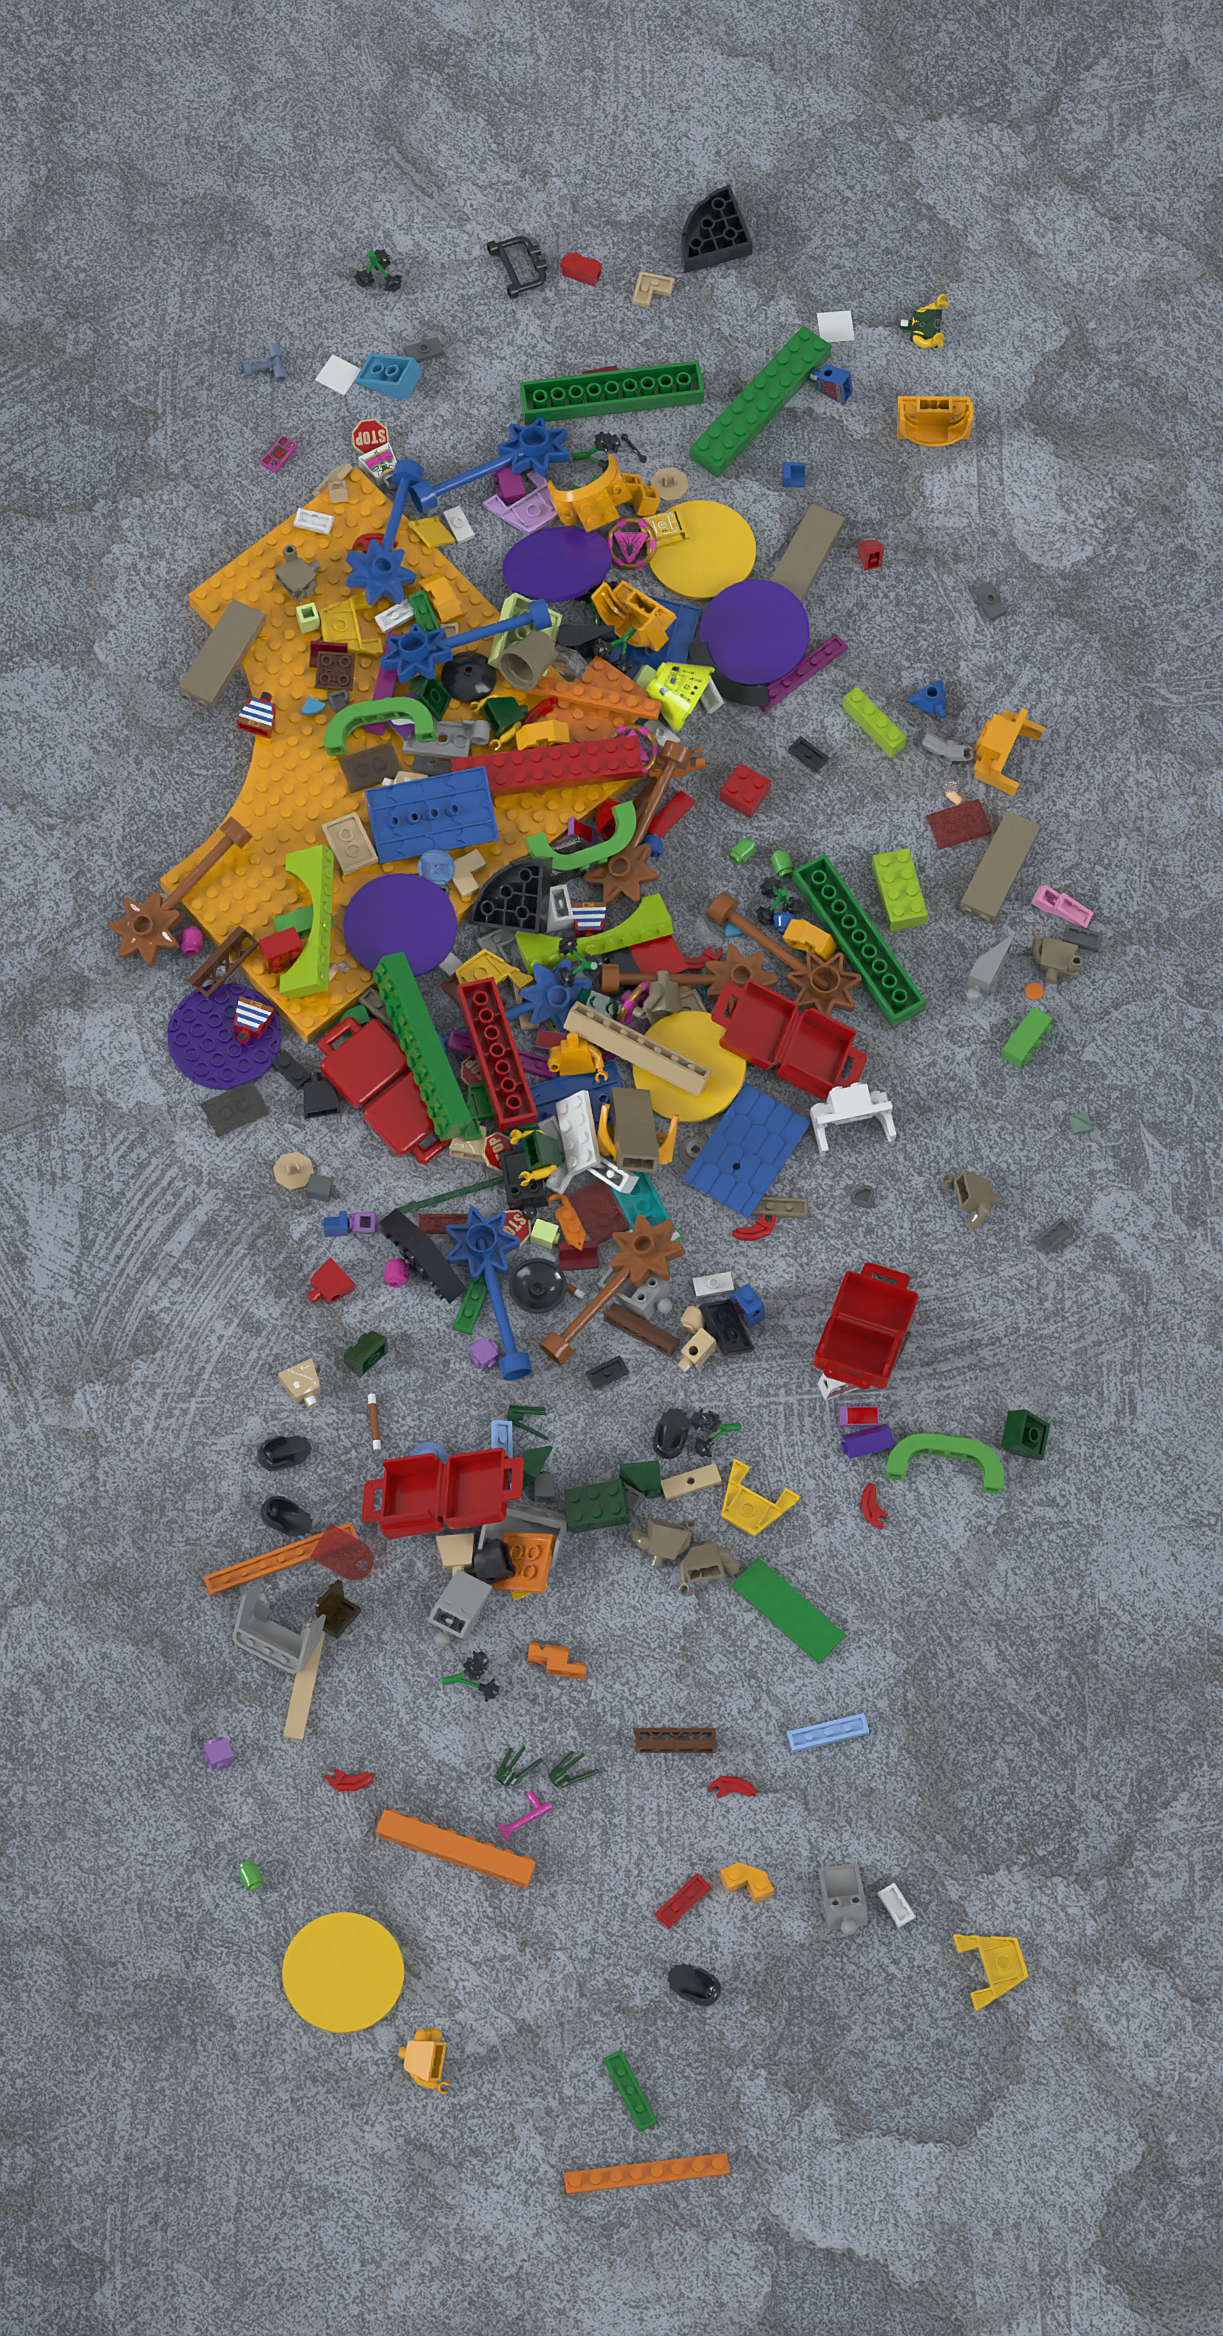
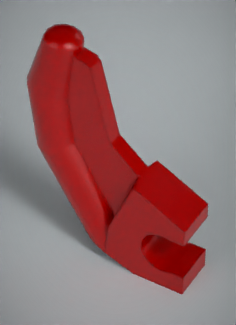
[352,533,398,553]
[521,696,558,728]
[684,945,723,971]
[732,1214,776,1241]
[861,1483,887,1529]
[324,1768,374,1792]
[707,1776,757,1799]

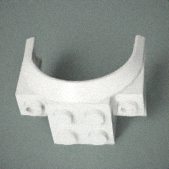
[810,1082,896,1156]

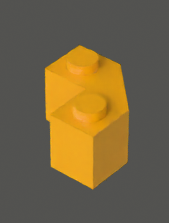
[622,472,660,517]
[418,572,462,622]
[515,720,570,750]
[782,919,837,962]
[720,1862,774,1904]

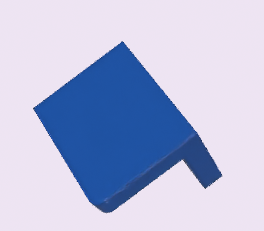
[782,462,805,488]
[324,1211,348,1237]

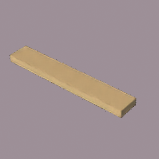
[283,1623,326,1741]

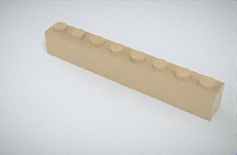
[563,1001,712,1097]

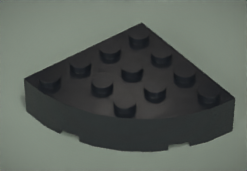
[681,185,753,273]
[469,856,553,934]
[379,1208,467,1304]

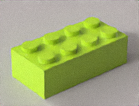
[871,848,928,932]

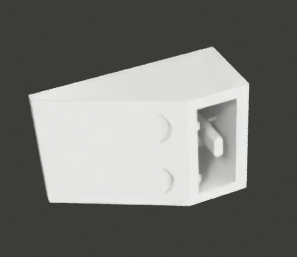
[517,884,574,933]

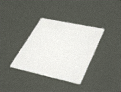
[817,310,855,342]
[315,354,361,395]

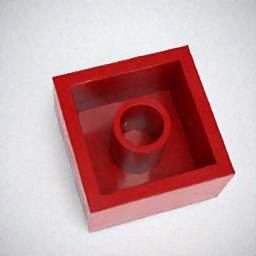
[719,763,771,818]
[259,926,303,974]

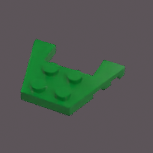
[464,1082,537,1142]

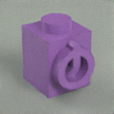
[348,1212,378,1234]
[469,1336,501,1371]
[202,1737,235,1770]

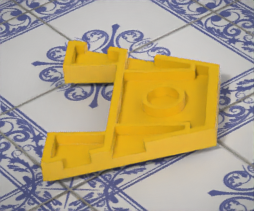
[318,591,383,656]
[455,949,534,989]
[721,1459,801,1537]
[953,1934,1029,2012]

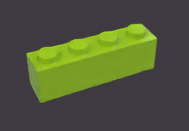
[842,687,907,758]

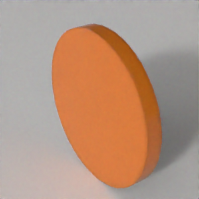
[1025,982,1044,1000]

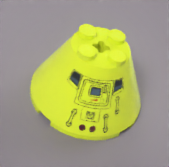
[645,662,715,733]

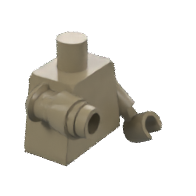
[274,545,321,603]
[1032,926,1083,984]
[632,971,683,1019]
[943,1170,1000,1230]
[631,1518,696,1567]
[678,1540,739,1596]

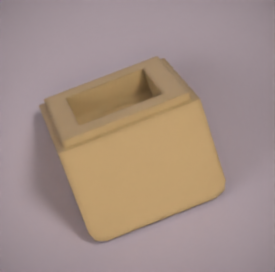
[328,480,349,503]

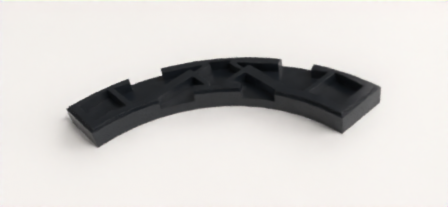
[688,642,771,707]

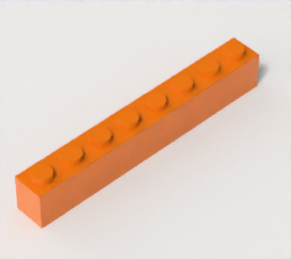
[376,1809,536,1889]

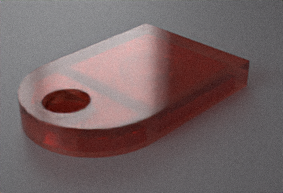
[310,1523,374,1580]

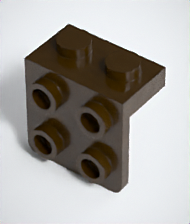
[315,1579,361,1639]

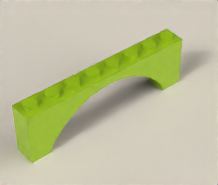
[280,844,334,999]
[515,893,674,974]

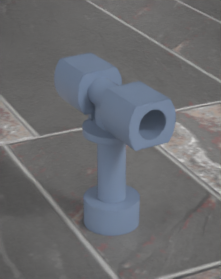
[242,344,287,382]

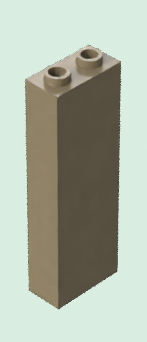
[770,504,845,604]
[179,599,266,710]
[959,810,1041,925]
[609,1087,659,1173]

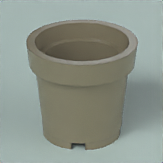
[497,630,558,691]

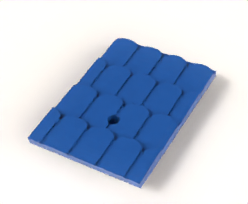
[609,595,702,680]
[364,766,499,864]
[508,1062,624,1150]
[683,1082,812,1219]

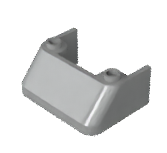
[478,1500,568,1568]
[233,1582,326,1674]

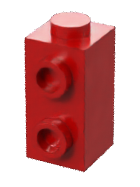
[560,252,602,287]

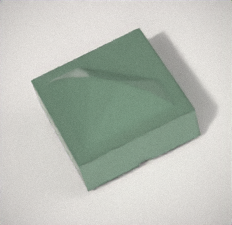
[1068,1112,1092,1135]

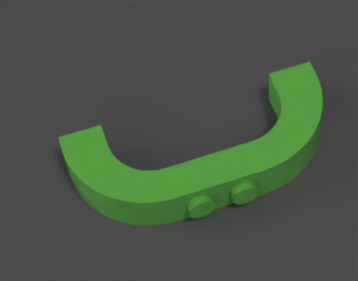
[324,697,438,756]
[524,800,636,872]
[885,1432,1004,1495]

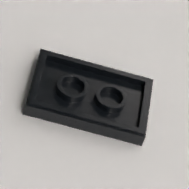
[699,1299,755,1357]

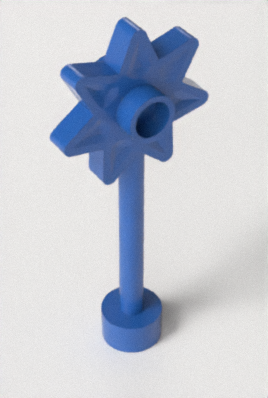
[409,417,569,513]
[345,459,424,606]
[380,598,553,684]
[435,958,592,1057]
[446,1206,533,1381]

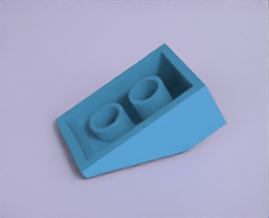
[355,353,423,400]

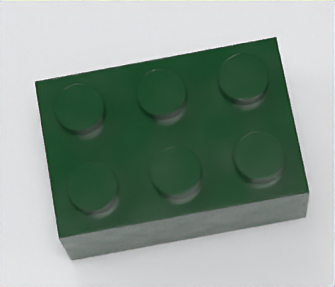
[564,1479,631,1534]

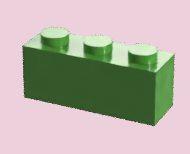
[273,903,335,940]
[1001,1006,1053,1068]

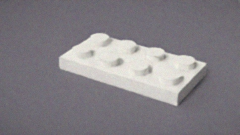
[555,1090,601,1176]

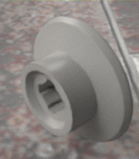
[678,1137,707,1168]

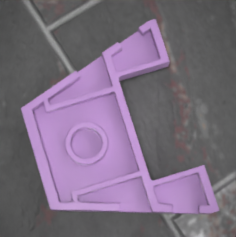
[483,470,559,535]

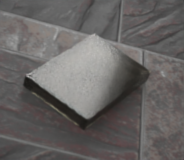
[338,742,403,793]
[200,1080,269,1138]

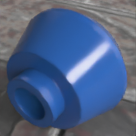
[640,834,664,857]
[773,912,798,934]

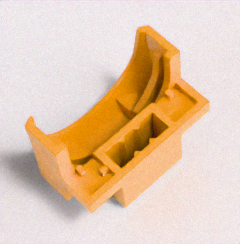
[897,396,973,447]
[547,454,633,532]
[591,580,677,652]
[973,708,1045,796]
[597,1103,679,1165]

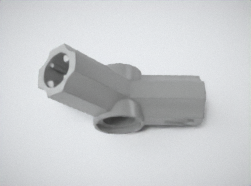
[921,732,973,765]

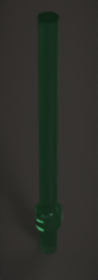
[395,1176,504,1214]

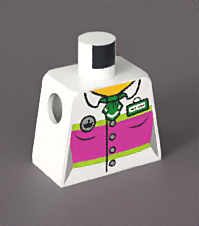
[358,443,397,489]
[818,1373,858,1401]

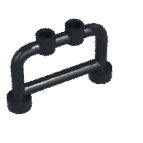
[486,236,548,299]

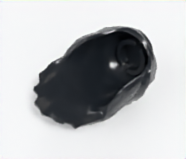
[652,1408,690,1459]
[257,1435,312,1471]
[260,1496,313,1537]
[667,1963,721,2007]

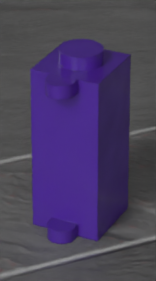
[840,1424,895,1459]

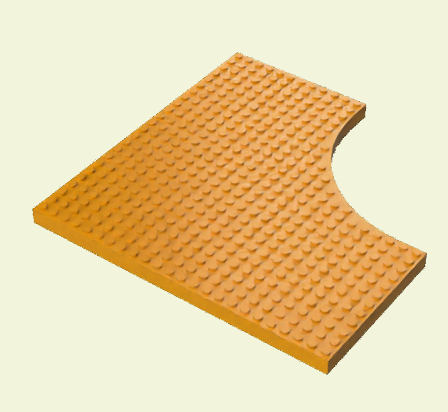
[160,466,648,1045]

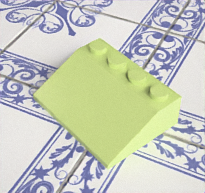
[487,593,562,677]

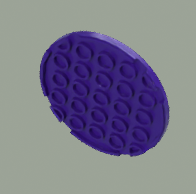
[502,526,612,603]
[699,579,810,686]
[343,873,457,977]
[167,983,282,1090]

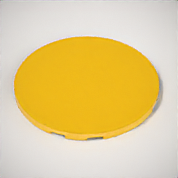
[646,500,756,600]
[633,1011,747,1123]
[282,1912,404,2034]

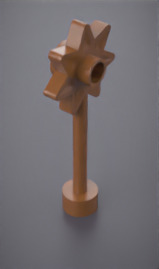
[584,740,693,906]
[109,816,253,966]
[707,892,862,1016]
[599,944,778,1013]
[539,1214,686,1365]

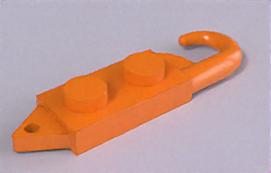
[548,1193,587,1250]

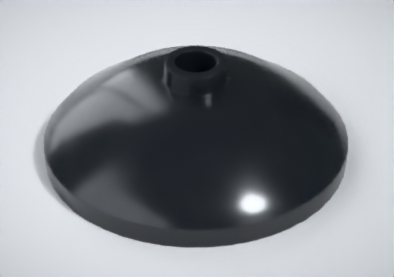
[441,651,497,703]
[509,1258,567,1314]

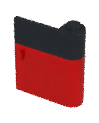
[601,934,689,992]

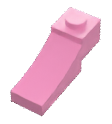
[1031,884,1093,929]

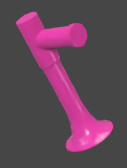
[497,1790,552,1842]

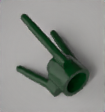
[507,1405,549,1440]
[495,1746,543,1787]
[548,1751,599,1788]

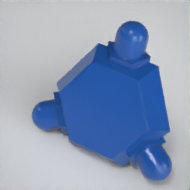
[908,680,947,718]

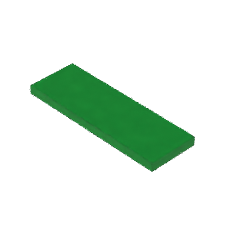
[731,1557,846,1664]

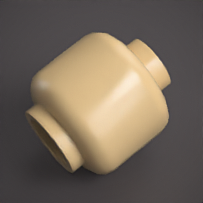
[680,1304,707,1334]

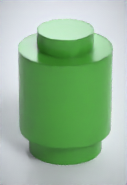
[729,838,756,865]
[771,849,794,879]
[238,1860,264,1892]

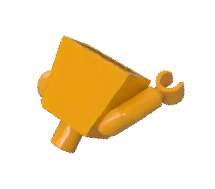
[547,1032,608,1083]
[398,2027,451,2094]

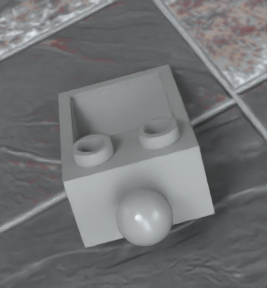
[966,936,1013,1002]
[597,1267,672,1321]
[427,1569,493,1648]
[818,1863,868,1935]

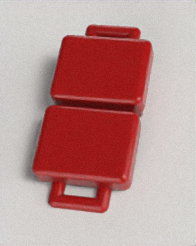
[711,980,867,1100]
[317,1016,453,1164]
[813,1262,919,1390]
[362,1448,524,1539]

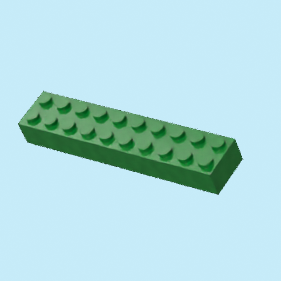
[689,325,832,478]
[519,361,704,425]
[792,854,926,1028]
[373,952,473,1141]

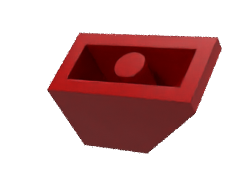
[858,539,884,571]
[596,798,622,842]

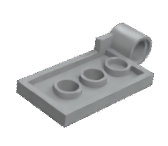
[402,719,491,759]

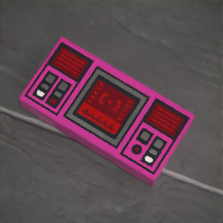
[261,435,297,474]

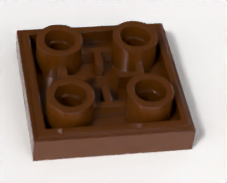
[315,651,355,691]

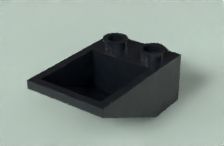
[554,624,615,663]
[500,1148,549,1220]

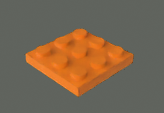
[491,1531,557,1594]

